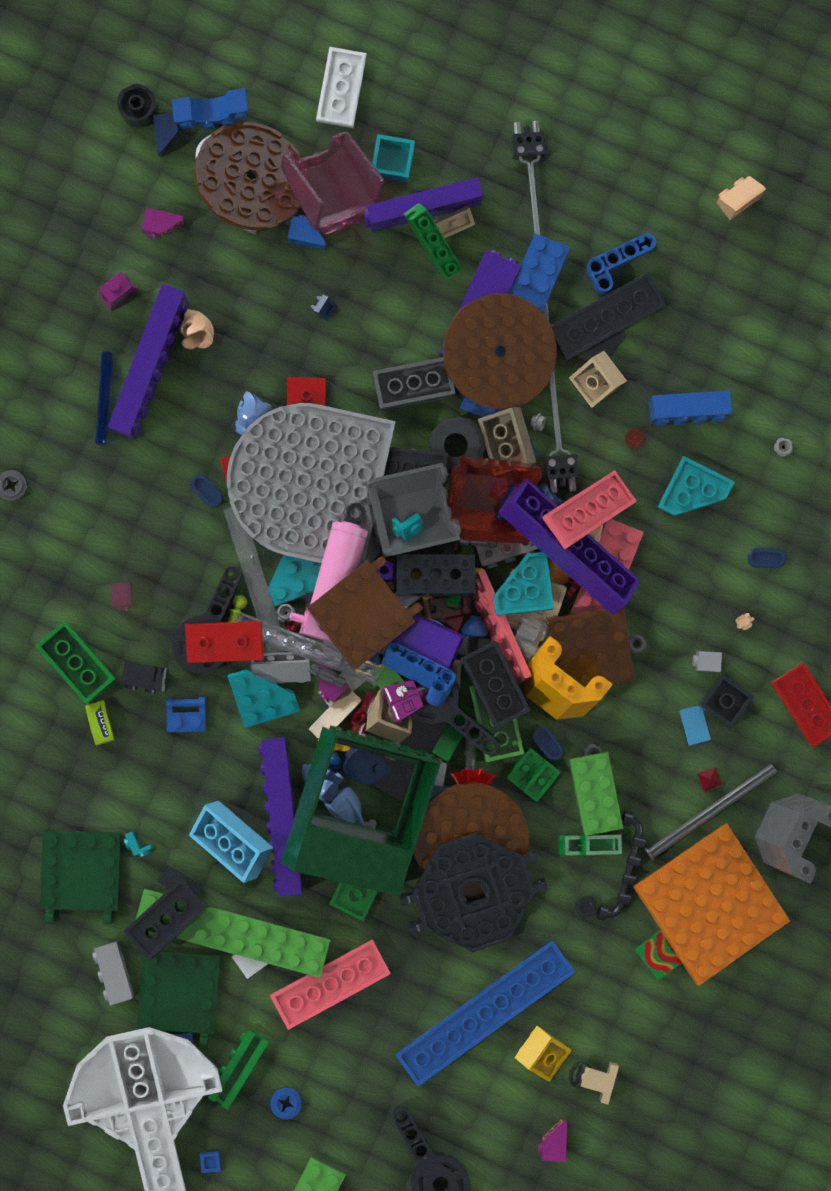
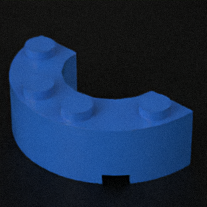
[172,88,249,130]

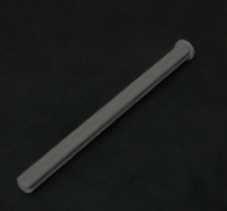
[644,764,777,861]

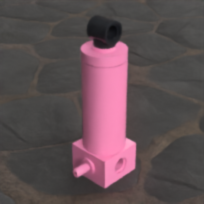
[289,503,368,642]

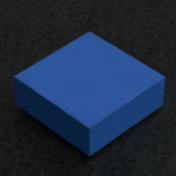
[200,1151,221,1173]

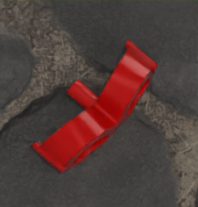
[565,580,579,598]

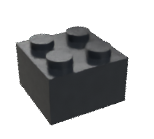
[697,674,754,728]

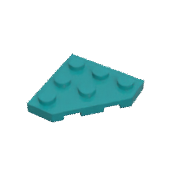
[657,456,735,516]
[493,552,554,616]
[268,555,321,607]
[228,669,300,728]

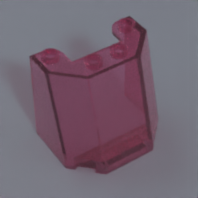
[280,131,384,235]

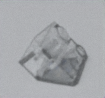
[515,612,548,663]

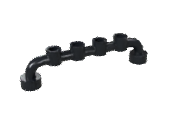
[596,810,646,921]

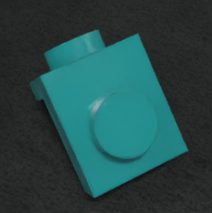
[392,513,425,542]
[124,831,153,857]

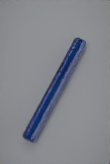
[95,351,112,445]

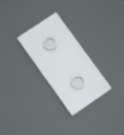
[316,47,367,128]

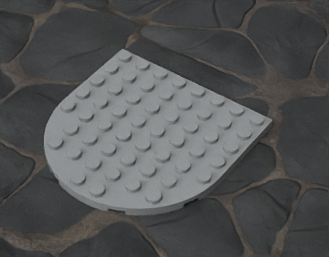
[227,403,396,566]

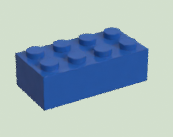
[649,391,732,427]

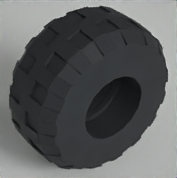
[429,417,487,475]

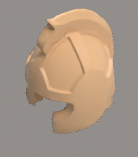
[180,309,214,349]

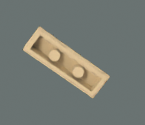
[309,687,362,739]

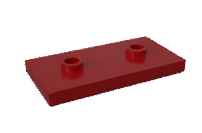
[287,377,325,406]
[185,621,264,663]
[770,662,831,748]

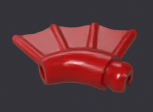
[450,767,496,785]

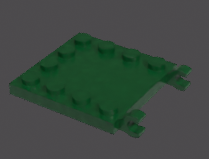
[40,831,121,924]
[137,951,221,1048]

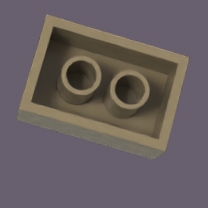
[478,407,536,474]

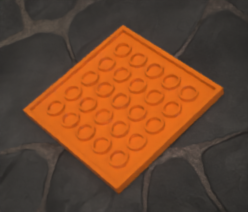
[633,823,790,986]

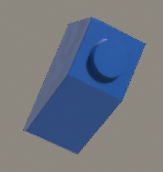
[288,215,326,250]

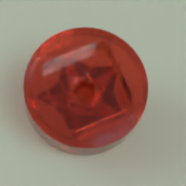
[625,429,644,449]

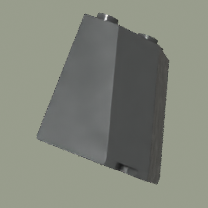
[367,463,461,557]
[754,793,831,884]

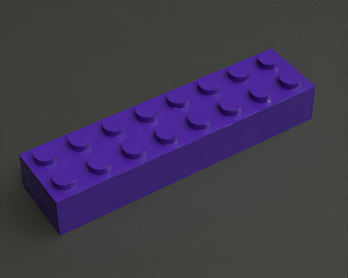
[108,284,189,440]
[498,479,640,615]
[259,737,303,896]

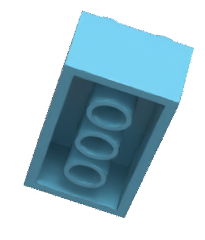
[189,801,273,883]

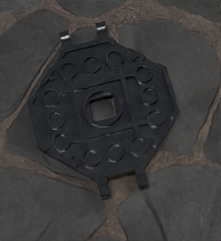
[399,832,548,952]

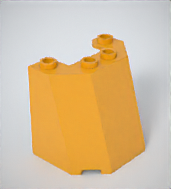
[524,636,613,720]

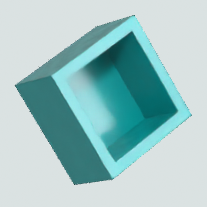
[371,134,415,183]

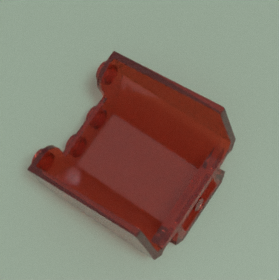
[447,455,542,544]

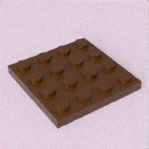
[547,607,635,687]

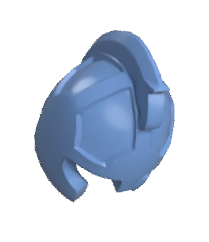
[235,391,273,435]
[302,764,343,803]
[325,787,363,825]

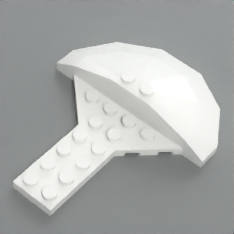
[63,1027,222,1191]

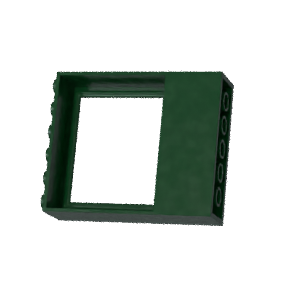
[281,725,441,896]

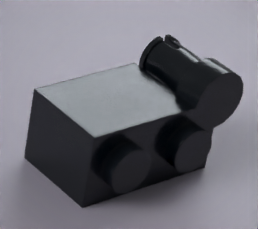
[121,661,169,694]

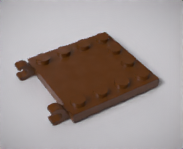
[305,556,423,670]

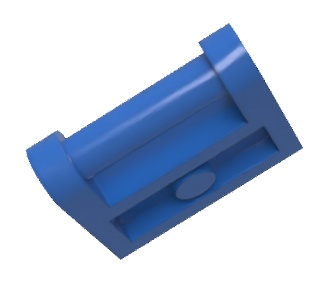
[166,697,206,732]

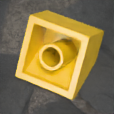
[514,1026,572,1082]

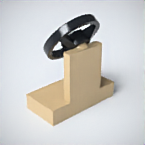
[569,1061,619,1104]

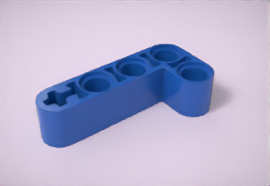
[586,233,656,295]
[382,643,456,706]

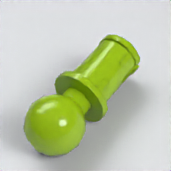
[228,595,247,622]

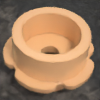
[735,613,754,630]

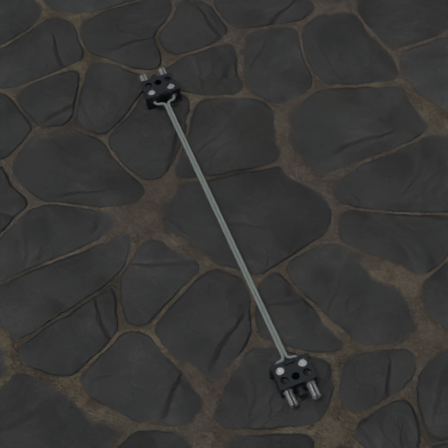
[512,121,579,493]

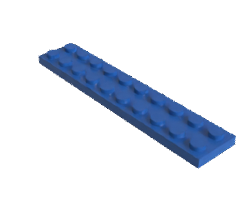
[460,233,570,418]
[395,940,575,1087]

